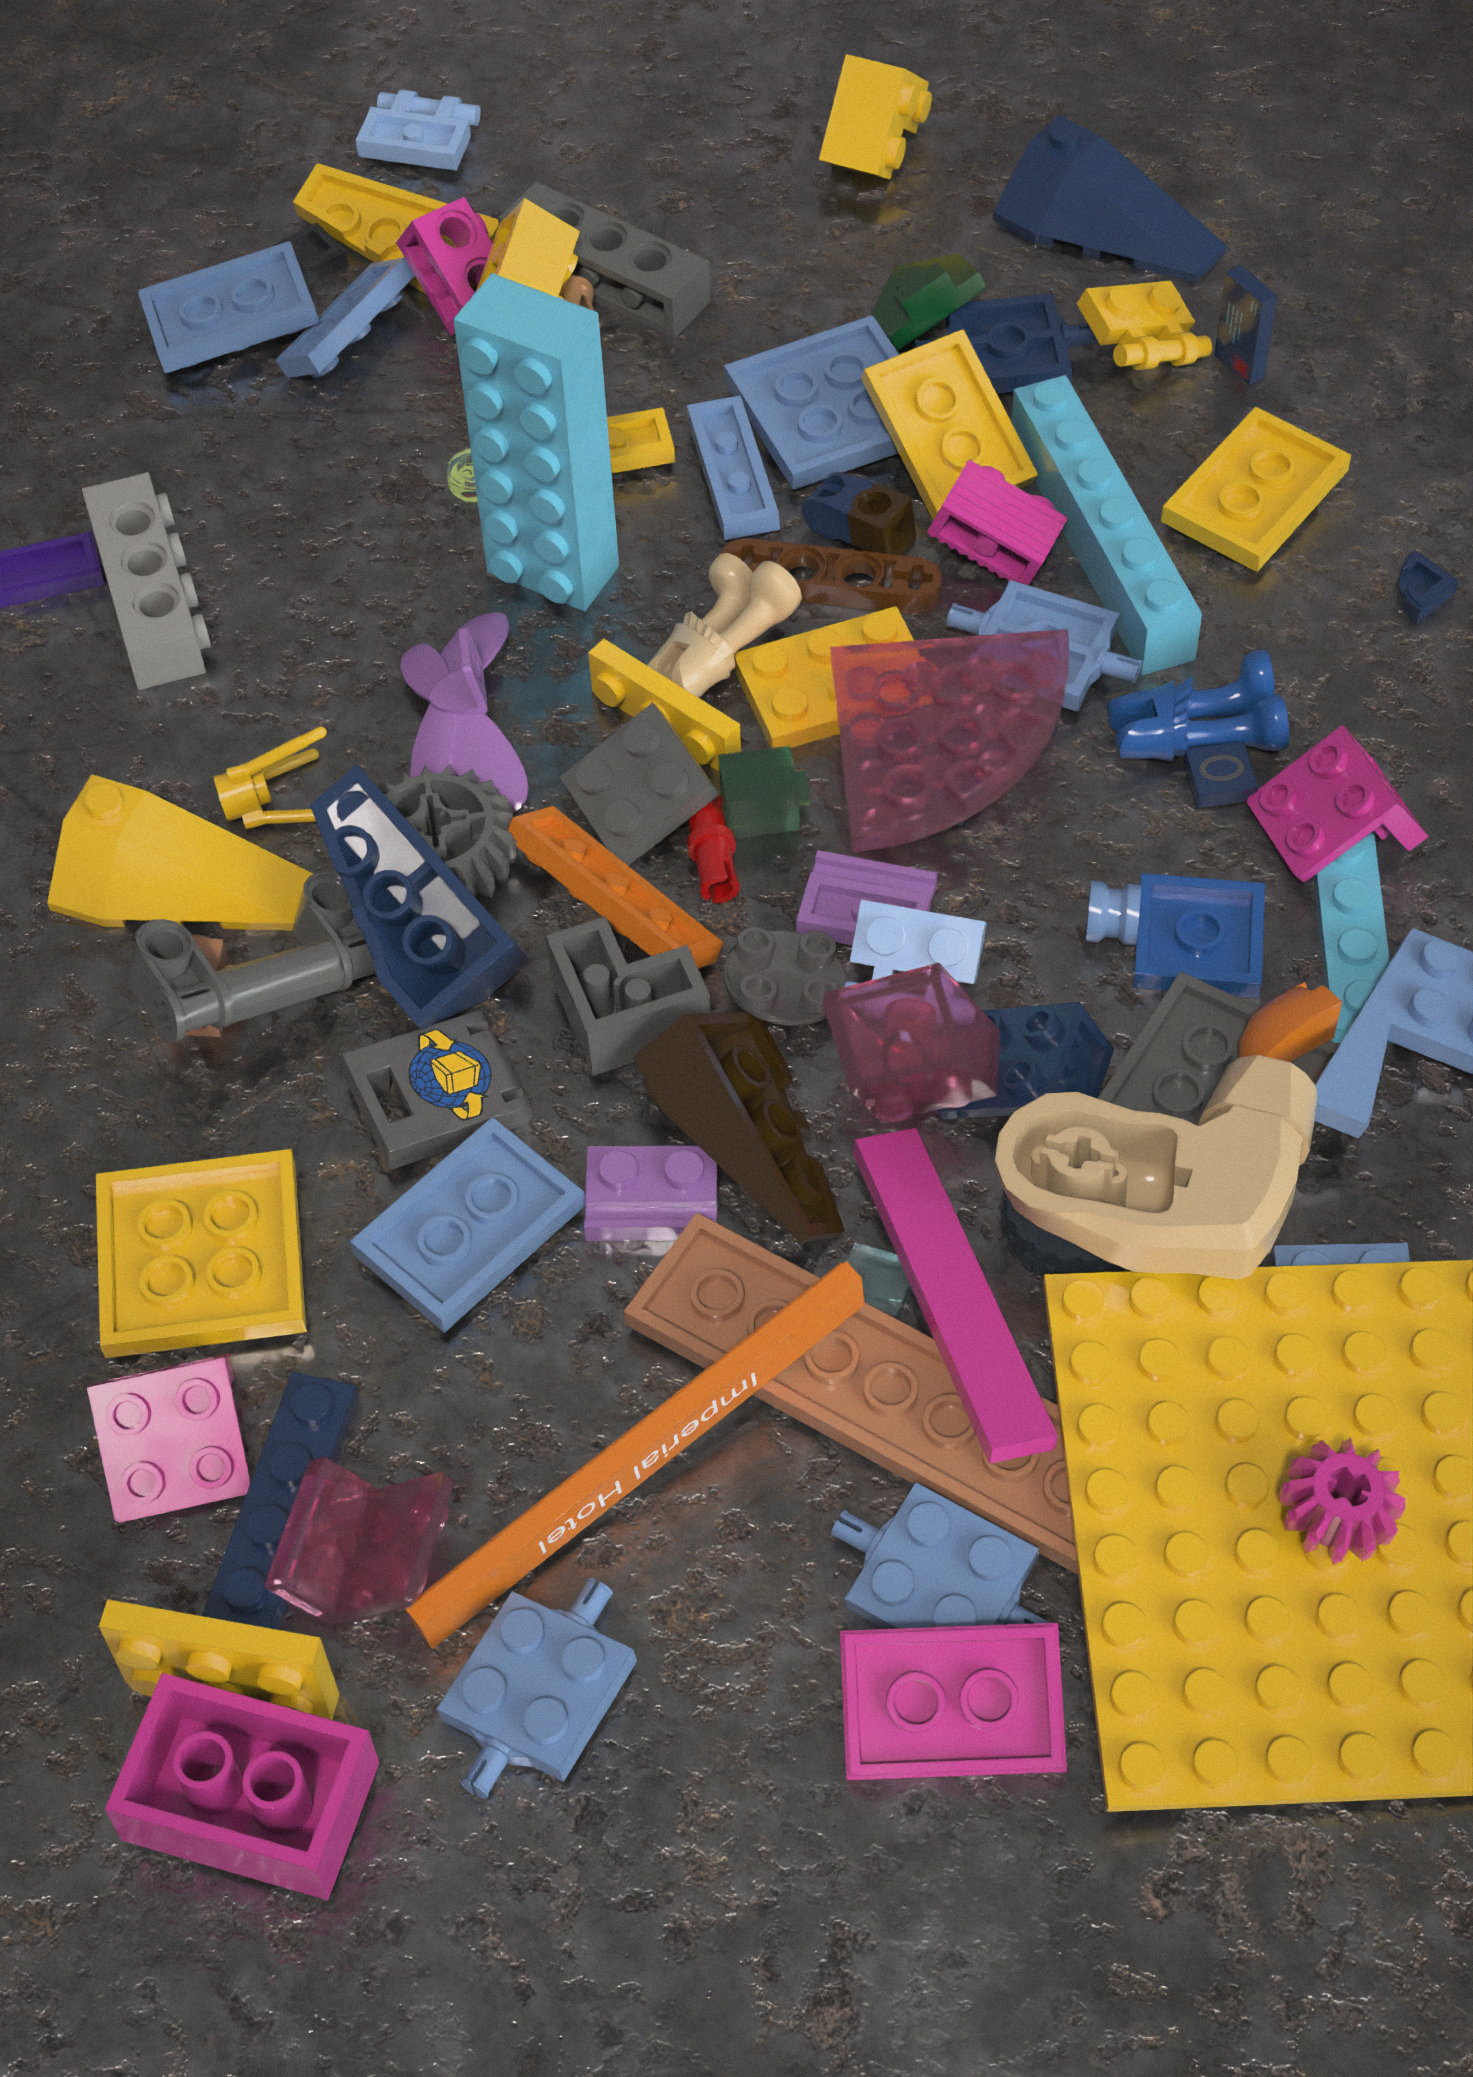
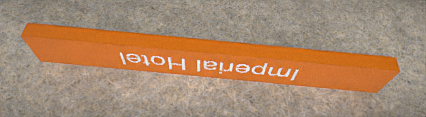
[406,1261,865,1650]

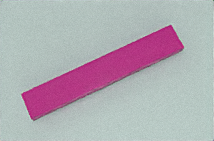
[853,1128,1058,1464]

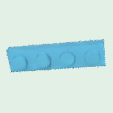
[1313,831,1393,1043]

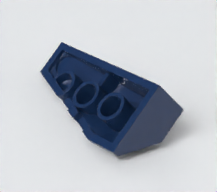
[993,115,1227,282]
[310,764,530,1030]

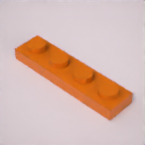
[508,806,724,969]

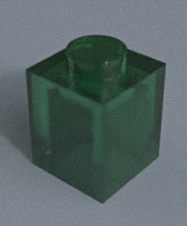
[718,746,810,838]

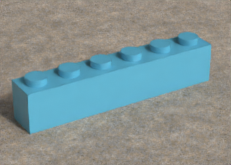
[1011,375,1202,676]

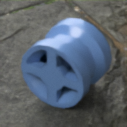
[1086,880,1141,946]

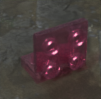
[264,1457,454,1625]

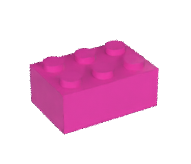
[105,1673,379,1900]

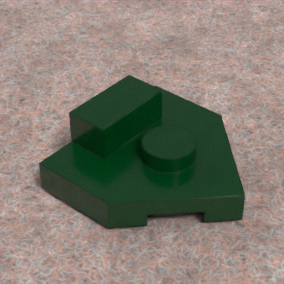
[870,253,987,350]

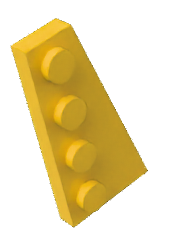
[293,163,499,294]

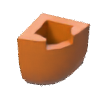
[1238,982,1342,1062]

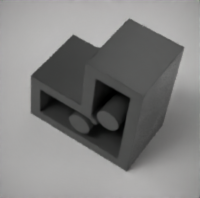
[546,916,711,1076]

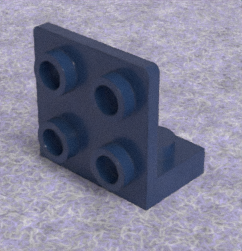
[935,1002,1114,1119]

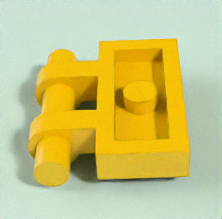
[1076,281,1212,370]

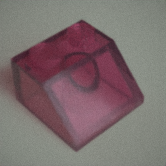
[823,963,1000,1123]

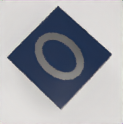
[1183,741,1258,809]

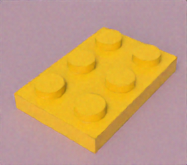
[861,329,1038,520]
[1161,407,1351,572]
[734,606,939,753]
[99,1599,340,1720]

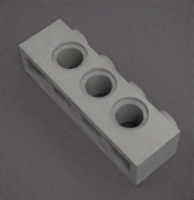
[82,472,211,690]

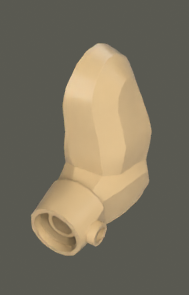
[995,1055,1318,1280]

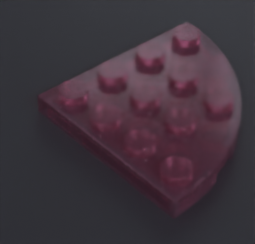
[830,629,1070,852]

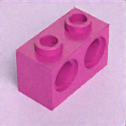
[396,196,492,336]

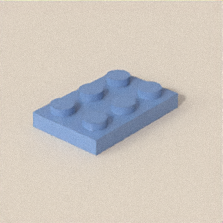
[137,241,319,374]
[350,1117,586,1333]

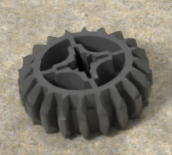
[379,763,518,898]

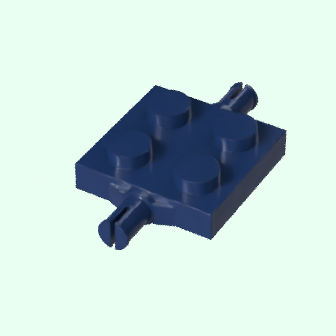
[915,293,1100,394]

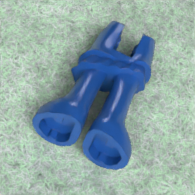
[1107,648,1289,762]

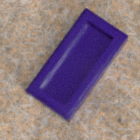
[0,531,105,608]

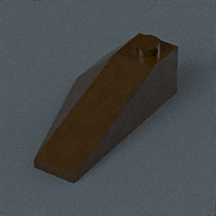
[632,1012,845,1243]

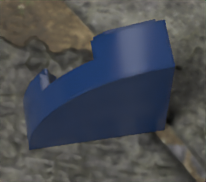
[1397,549,1458,624]

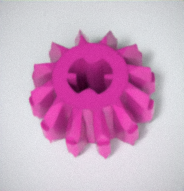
[1279,1437,1406,1565]

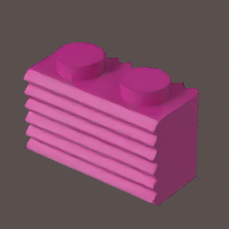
[927,459,1068,585]

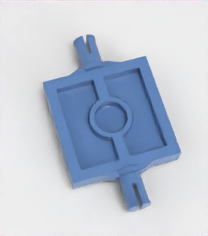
[946,580,1143,712]
[831,1482,1053,1629]
[437,1578,637,1799]

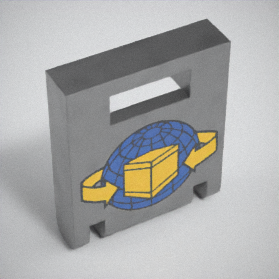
[342,1012,534,1170]

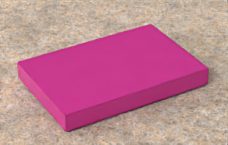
[839,1623,1067,1781]

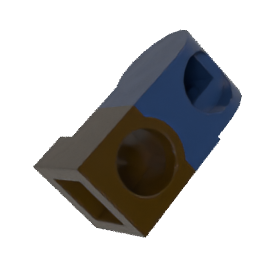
[801,472,917,555]

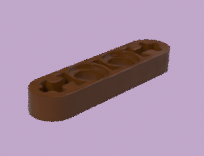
[720,538,942,615]

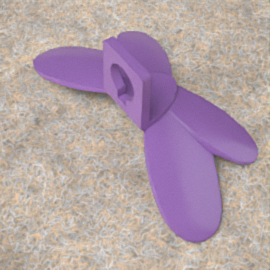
[400,612,529,813]

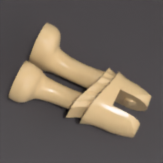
[647,553,802,698]

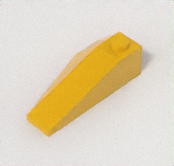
[47,774,313,931]

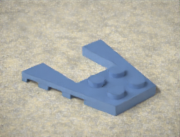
[1314,928,1473,1139]

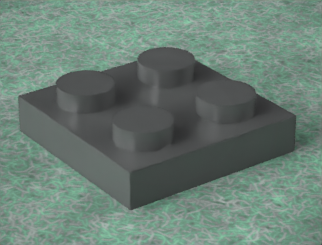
[559,703,720,866]

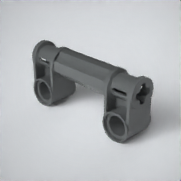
[127,871,377,1044]

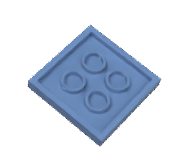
[724,315,899,490]

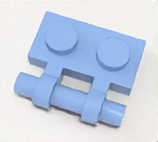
[356,89,481,171]
[842,900,987,1029]

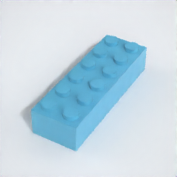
[453,273,619,612]

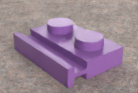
[796,850,938,946]
[584,1146,718,1241]

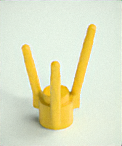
[213,726,327,830]

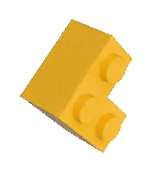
[819,54,932,180]

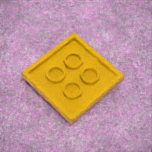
[96,1149,306,1358]

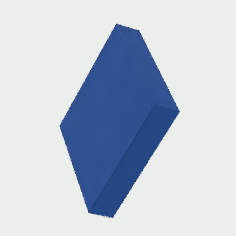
[1133,873,1265,999]

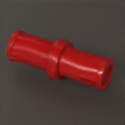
[687,791,740,903]

